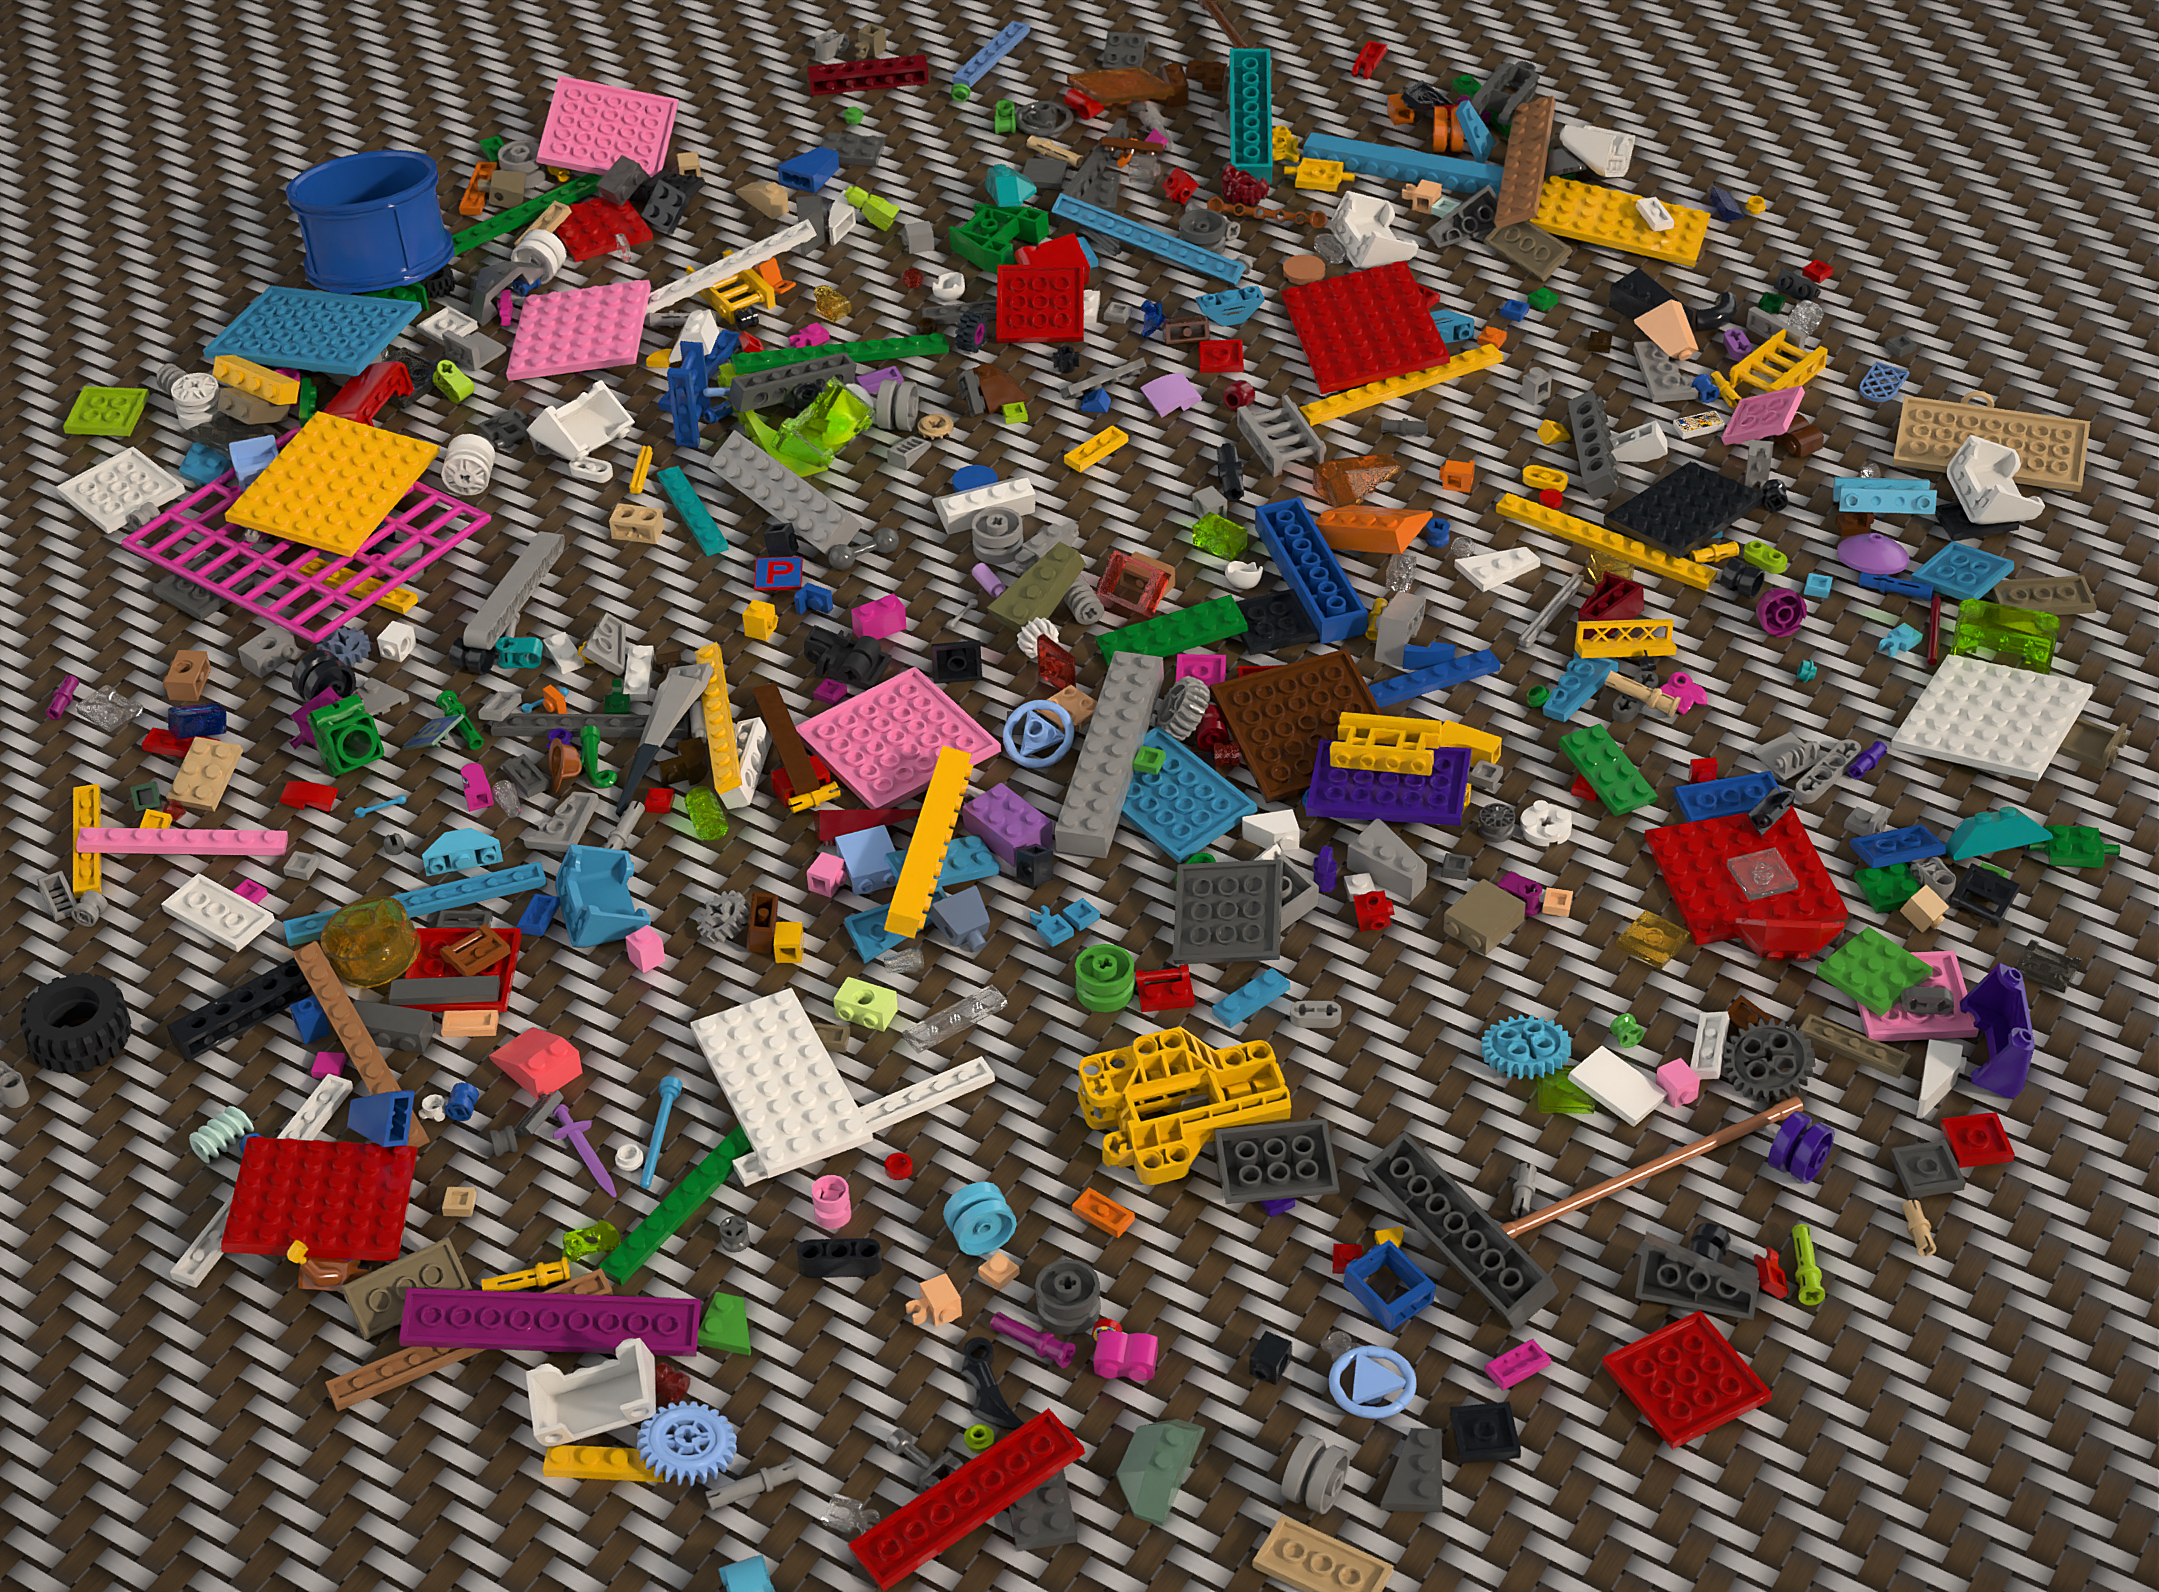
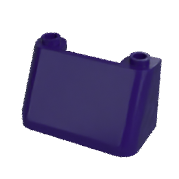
[1959,963,2035,1099]

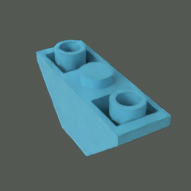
[422,828,503,876]

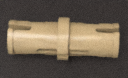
[1902,1200,1936,1256]

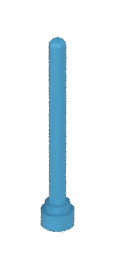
[640,1076,682,1189]

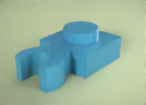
[1030,905,1074,947]

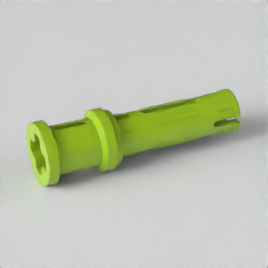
[1792,1224,1825,1305]

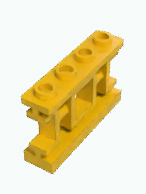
[1330,712,1442,776]

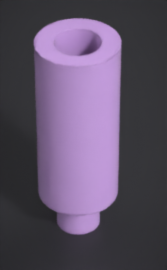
[972,563,1006,598]

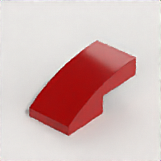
[279,781,339,813]

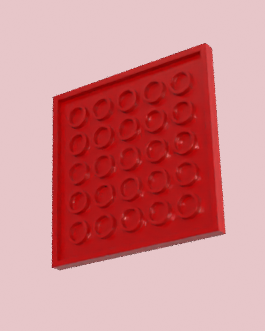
[1644,805,1848,945]
[221,1137,418,1262]

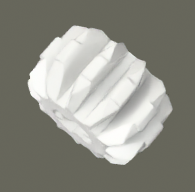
[1017,617,1059,659]

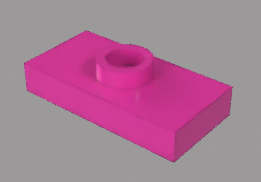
[1484,1339,1551,1391]

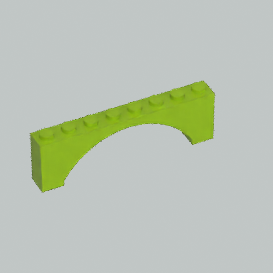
[717,363,828,477]

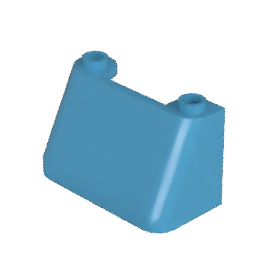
[555,844,651,948]

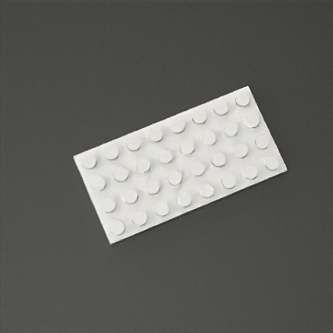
[690,988,873,1178]

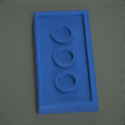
[1673,771,1781,823]

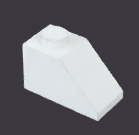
[1242,809,1300,851]

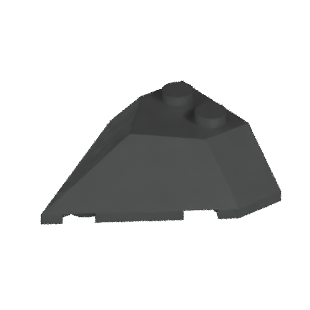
[1544,145,1591,178]
[470,261,546,327]

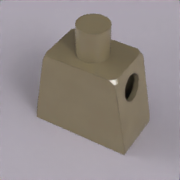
[477,170,526,209]

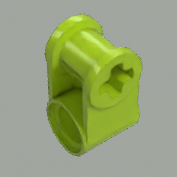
[432,360,475,404]

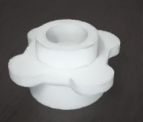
[419,1095,448,1121]

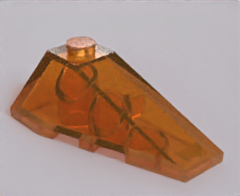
[1313,454,1401,508]

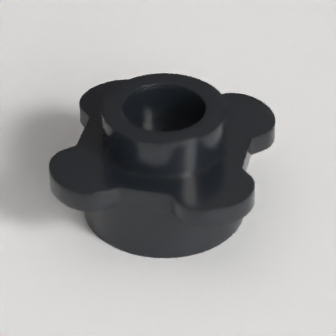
[1638,650,1657,672]

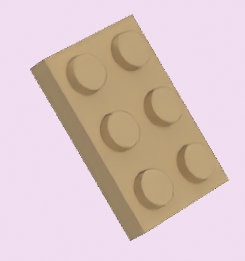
[166,737,243,812]

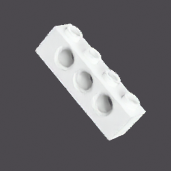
[716,717,772,809]

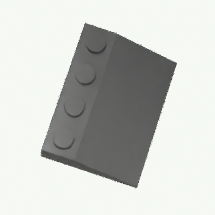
[1214,1119,1340,1204]

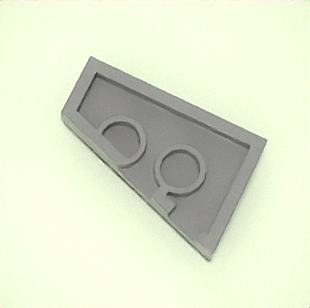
[580,612,626,676]
[524,792,599,852]

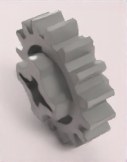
[697,890,750,944]

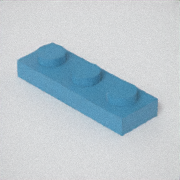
[1212,968,1290,1028]

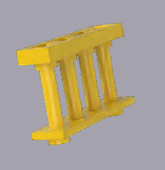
[686,249,776,325]
[1729,329,1828,393]

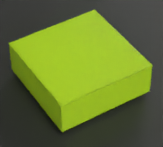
[1001,402,1028,425]

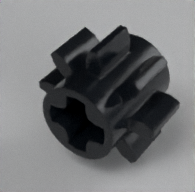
[1053,346,1079,374]

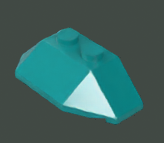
[985,164,1037,207]
[1945,806,2053,861]

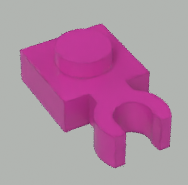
[497,290,513,326]
[789,322,830,348]

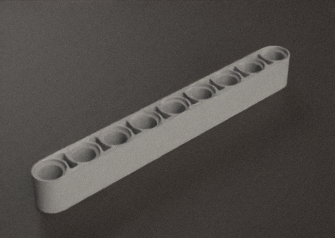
[463,531,565,650]

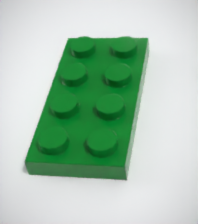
[1558,724,1658,817]

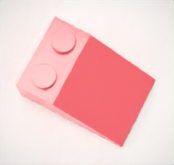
[489,1027,583,1101]

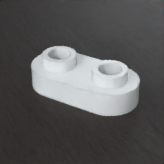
[569,457,613,483]

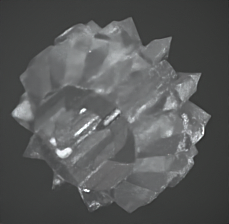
[1787,300,1824,339]

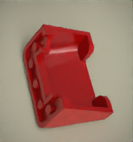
[323,361,414,427]

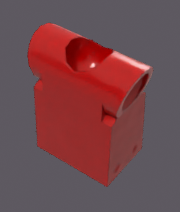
[1014,233,1090,285]

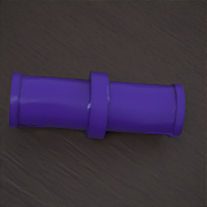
[1848,741,1887,780]

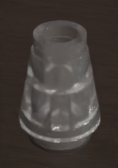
[492,780,522,818]
[884,947,924,973]

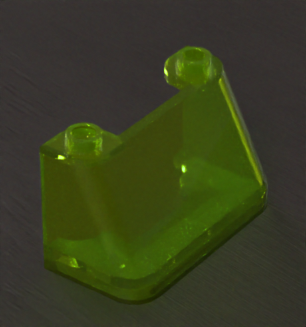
[771,376,876,468]
[1950,598,2060,675]

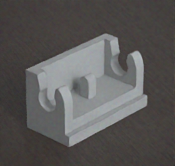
[1745,440,1774,492]

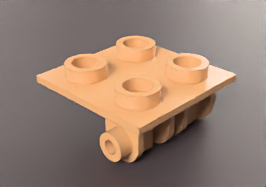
[1035,685,1097,734]

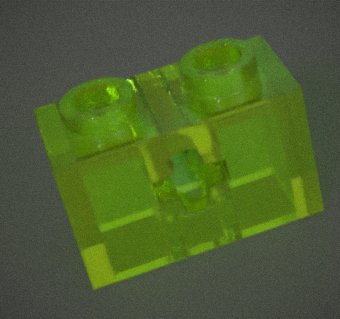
[1193,512,1247,562]

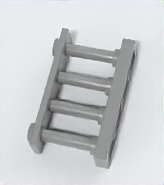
[1237,395,1326,477]

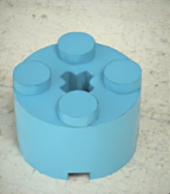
[719,1554,775,1592]

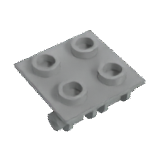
[1751,732,1821,781]

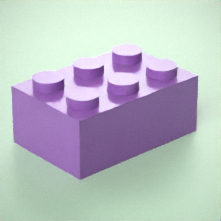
[962,783,1053,867]

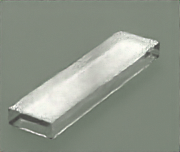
[903,984,1008,1054]

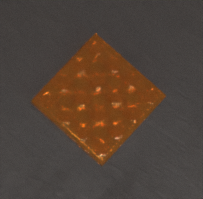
[1067,66,1175,106]

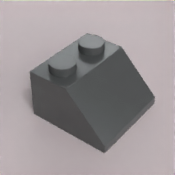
[796,195,829,256]

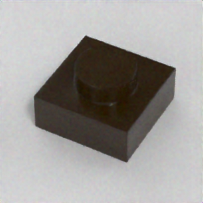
[1588,331,1613,354]
[654,650,681,670]

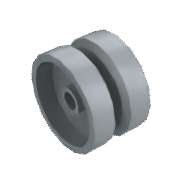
[498,140,547,189]
[876,379,919,431]
[972,507,1024,565]
[1281,1434,1350,1514]

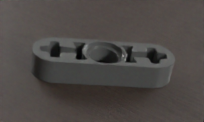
[1612,671,1658,723]

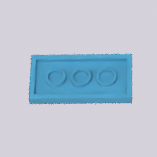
[885,834,1000,887]

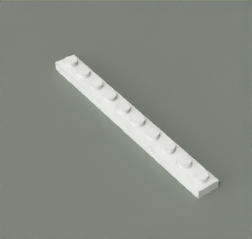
[645,219,817,316]
[732,1056,995,1187]
[170,1073,353,1288]

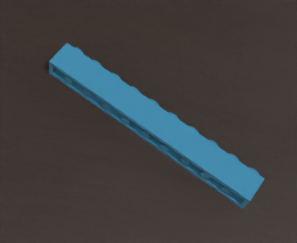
[1304,132,1504,198]

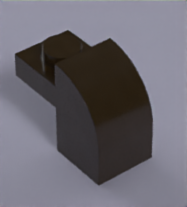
[658,737,708,786]

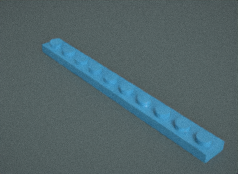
[1051,193,1245,286]
[283,861,547,946]

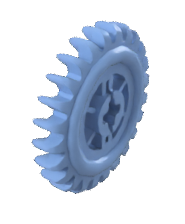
[637,1401,737,1486]

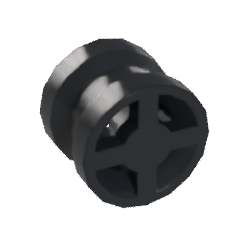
[734,305,759,331]

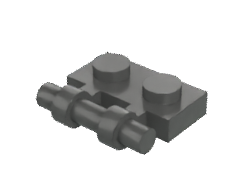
[478,407,530,449]

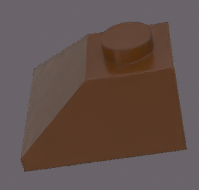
[972,363,1029,414]

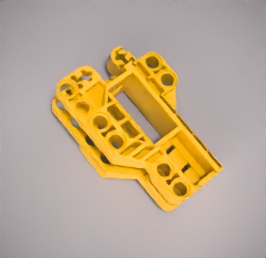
[1078,1027,1291,1185]

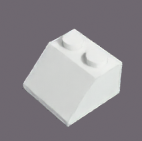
[669,310,719,363]

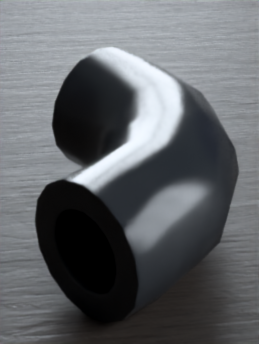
[1695,292,1738,331]

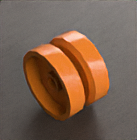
[1433,107,1465,153]

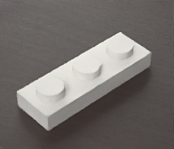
[623,645,654,702]
[1690,1012,1730,1079]

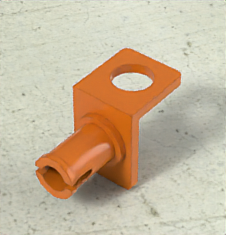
[752,257,796,294]

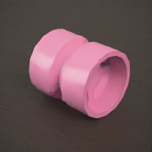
[812,1175,851,1229]

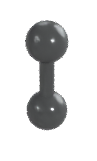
[828,527,899,571]

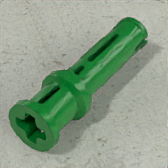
[436,690,484,750]

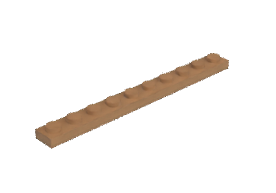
[292,941,430,1148]
[325,1268,613,1412]

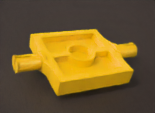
[1284,158,1355,192]

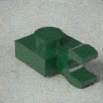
[1758,292,1786,315]
[604,678,631,715]

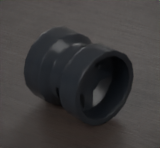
[1762,479,1788,512]

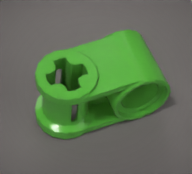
[995,99,1016,134]

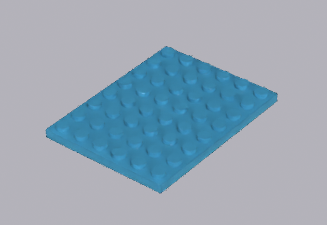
[203,286,422,376]

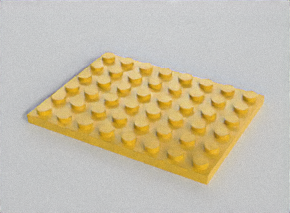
[225,411,440,558]

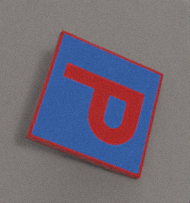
[754,557,803,591]

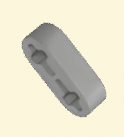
[1290,1001,1342,1028]

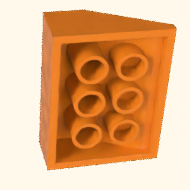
[1315,505,1433,555]

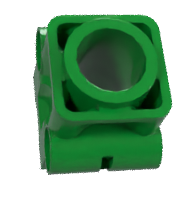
[306,693,384,777]

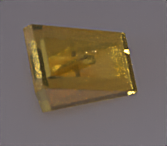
[1588,548,1634,585]

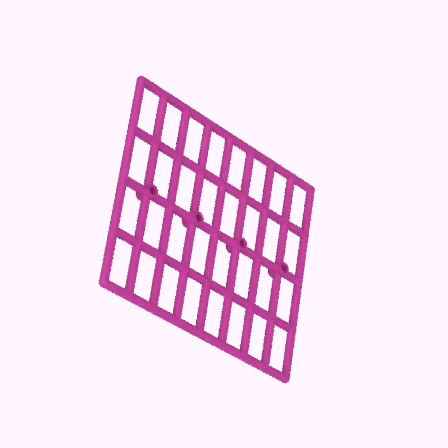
[121,427,491,643]

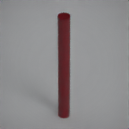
[1927,596,1941,665]

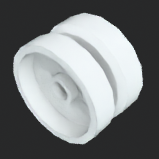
[511,229,566,284]

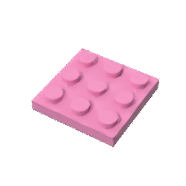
[1721,385,1805,445]

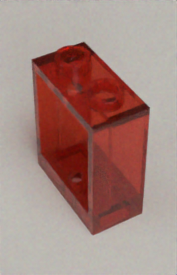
[1096,550,1171,618]

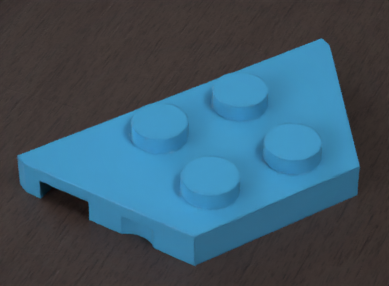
[179,432,244,486]

